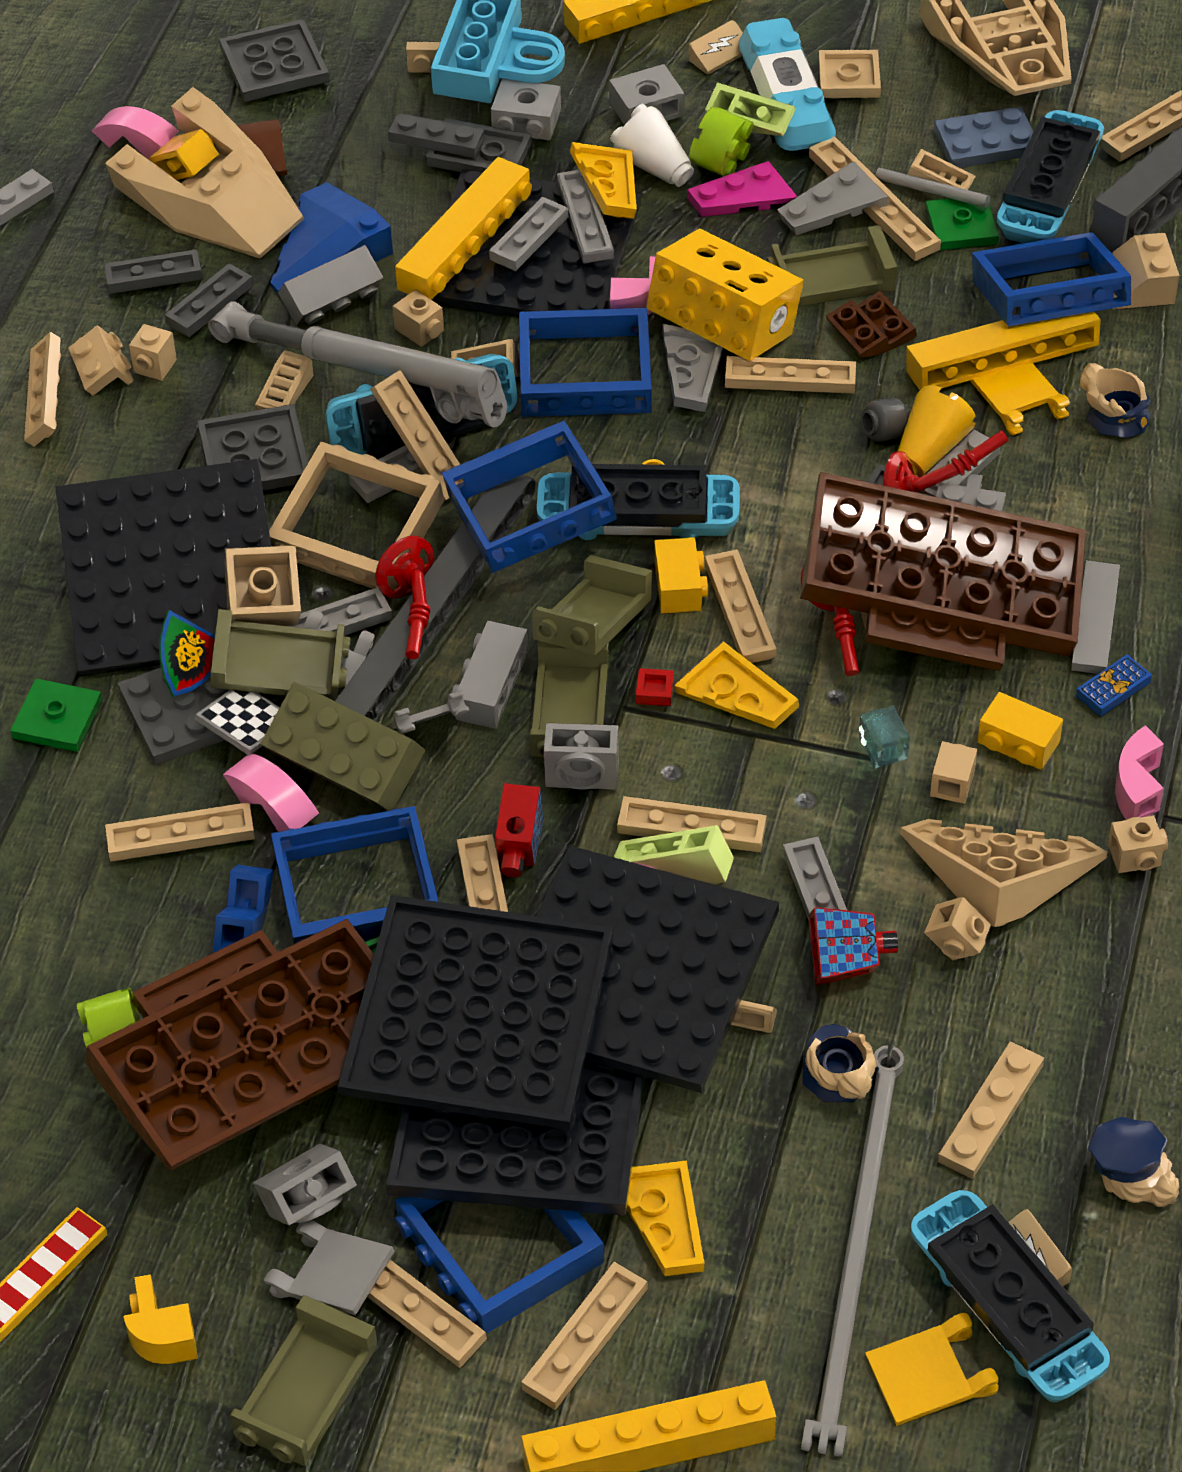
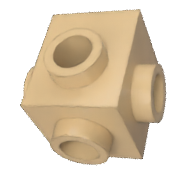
[1108,815,1168,873]
[924,897,991,961]

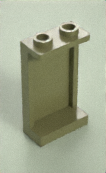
[766,225,897,307]
[533,555,652,655]
[210,609,350,701]
[529,641,609,758]
[230,1295,378,1467]

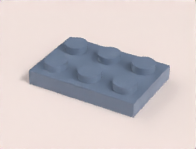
[934,107,1033,168]

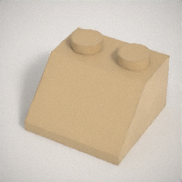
[1112,233,1180,310]

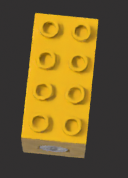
[646,228,804,361]

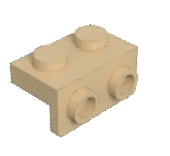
[69,325,134,396]

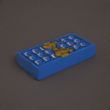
[1076,654,1152,717]

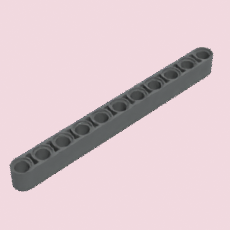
[335,475,536,721]

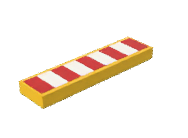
[0,1207,108,1343]

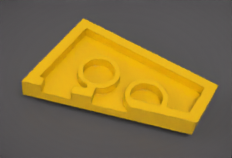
[570,142,637,219]
[674,641,799,729]
[627,1161,704,1276]

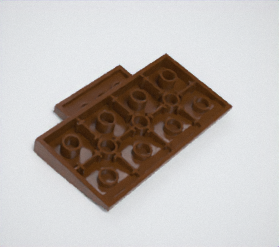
[800,472,1086,671]
[85,919,374,1171]

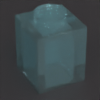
[859,705,910,768]

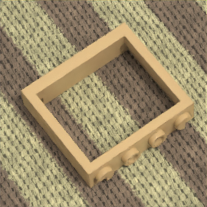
[269,442,445,590]

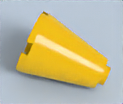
[897,385,976,478]

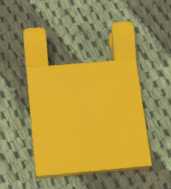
[970,362,1070,435]
[865,1313,998,1426]

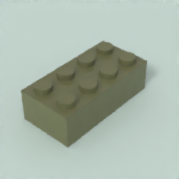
[260,681,425,811]

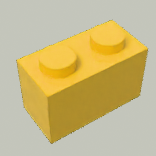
[149,129,219,180]
[654,537,708,614]
[977,692,1063,770]

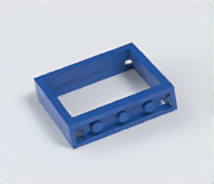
[972,232,1131,326]
[519,308,652,417]
[442,420,617,573]
[271,806,439,945]
[394,1197,604,1334]

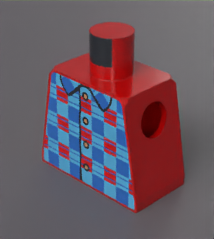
[495,783,544,878]
[808,907,898,985]

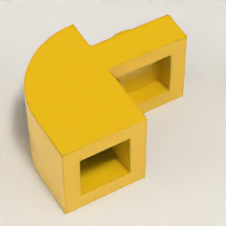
[123,1274,198,1364]

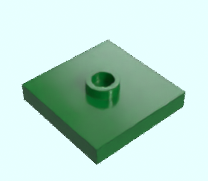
[925,198,999,250]
[10,678,103,752]

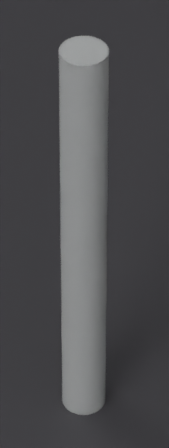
[875,168,990,208]

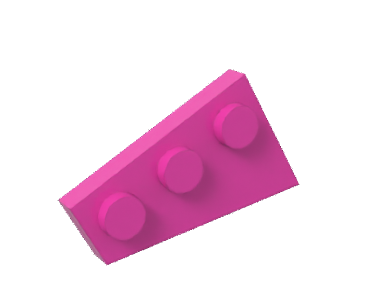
[687,161,797,217]

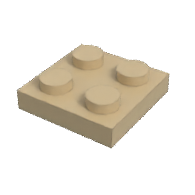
[818,50,881,99]

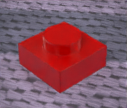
[636,668,674,706]

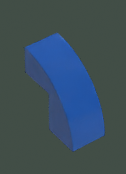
[213,865,273,952]

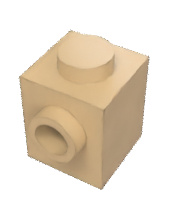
[393,290,444,347]
[129,324,177,381]
[930,741,977,804]

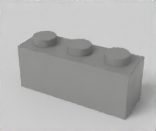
[278,245,384,326]
[452,620,528,729]

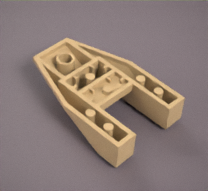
[920,0,1071,96]
[105,87,304,259]

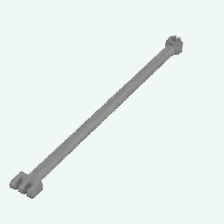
[801,1045,904,1457]

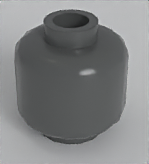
[860,397,910,442]

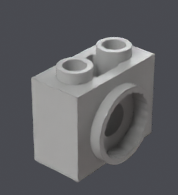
[609,64,684,126]
[491,78,561,140]
[544,723,619,790]
[253,1144,357,1225]

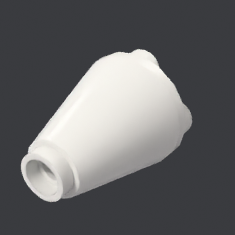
[610,104,694,187]

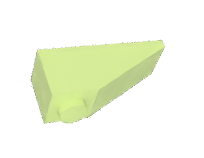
[705,83,796,136]
[614,825,734,885]

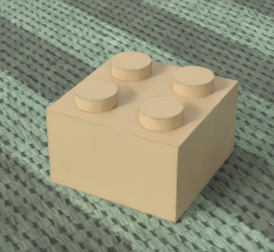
[224,546,301,626]

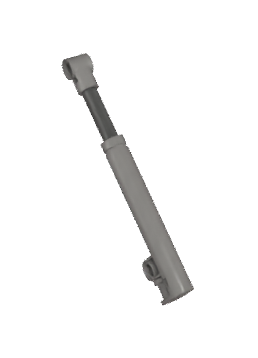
[208,301,507,427]

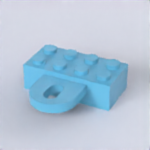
[431,0,565,103]

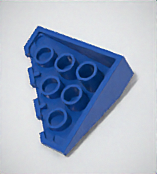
[271,182,393,295]

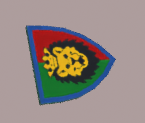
[159,610,215,697]

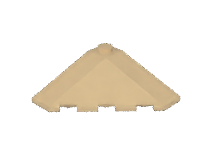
[900,819,1108,927]

